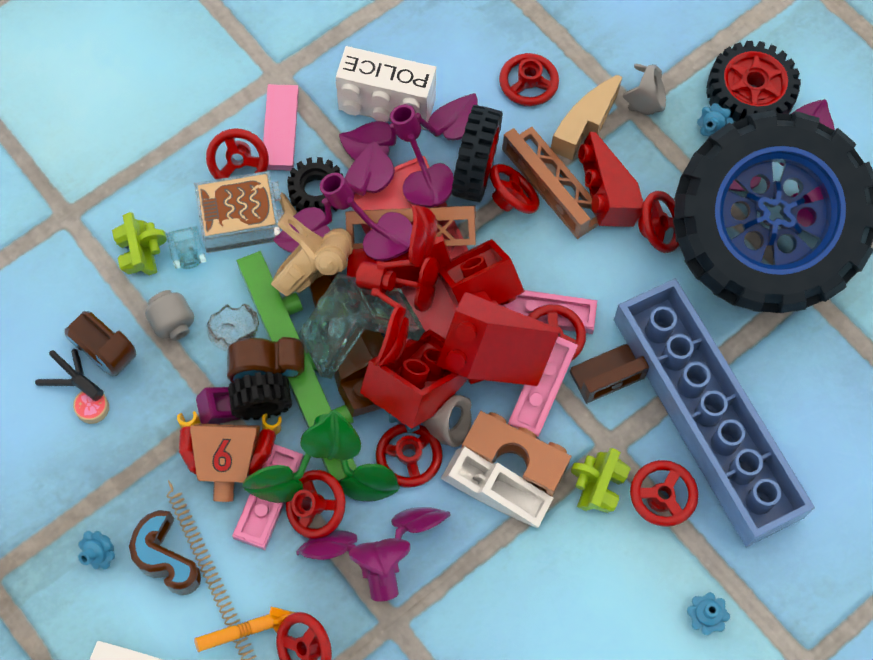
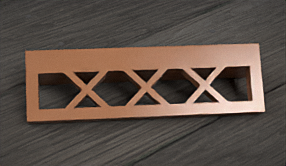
[502,127,598,239]
[345,205,476,249]

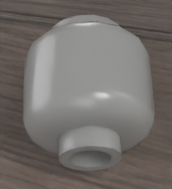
[145,290,194,341]

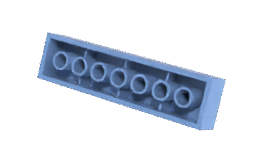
[613,278,815,548]

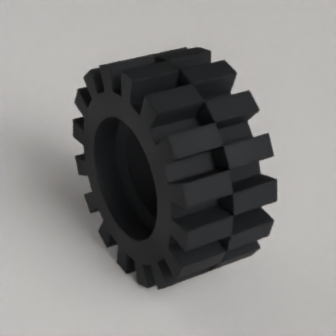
[287,157,343,214]
[228,372,292,420]

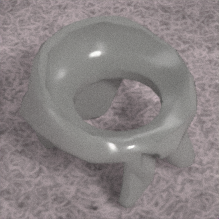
[623,64,666,115]
[423,394,472,447]

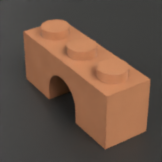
[462,410,572,497]

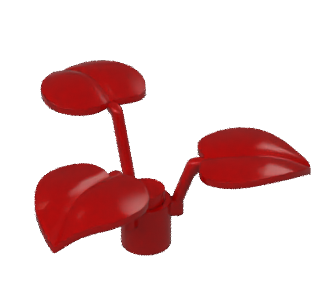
[356,205,439,366]

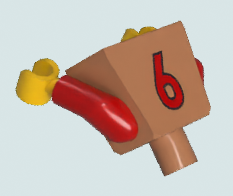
[177,411,282,502]

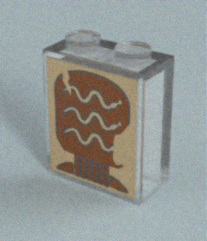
[194,171,284,253]

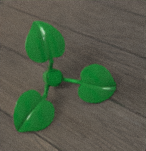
[242,409,400,503]

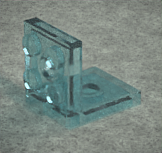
[300,273,425,379]

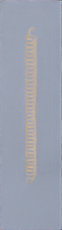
[167,480,257,660]

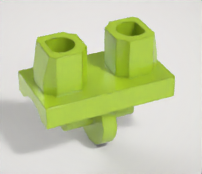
[112,212,167,276]
[571,448,631,513]

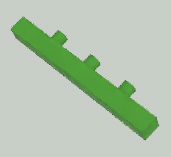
[236,251,357,483]

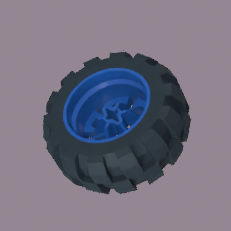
[673,110,873,313]

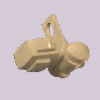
[271,211,353,296]

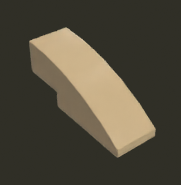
[551,75,622,160]

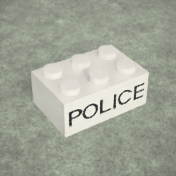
[336,46,436,130]

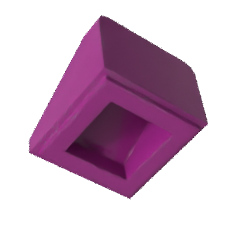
[196,387,238,424]

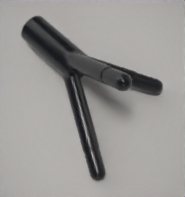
[35,349,104,401]

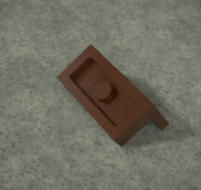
[570,344,649,404]

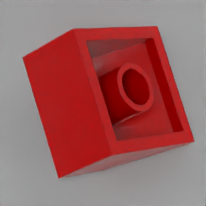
[438,239,525,308]

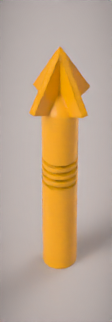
[194,606,295,652]

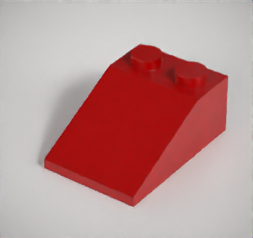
[436,292,561,386]
[360,329,469,429]

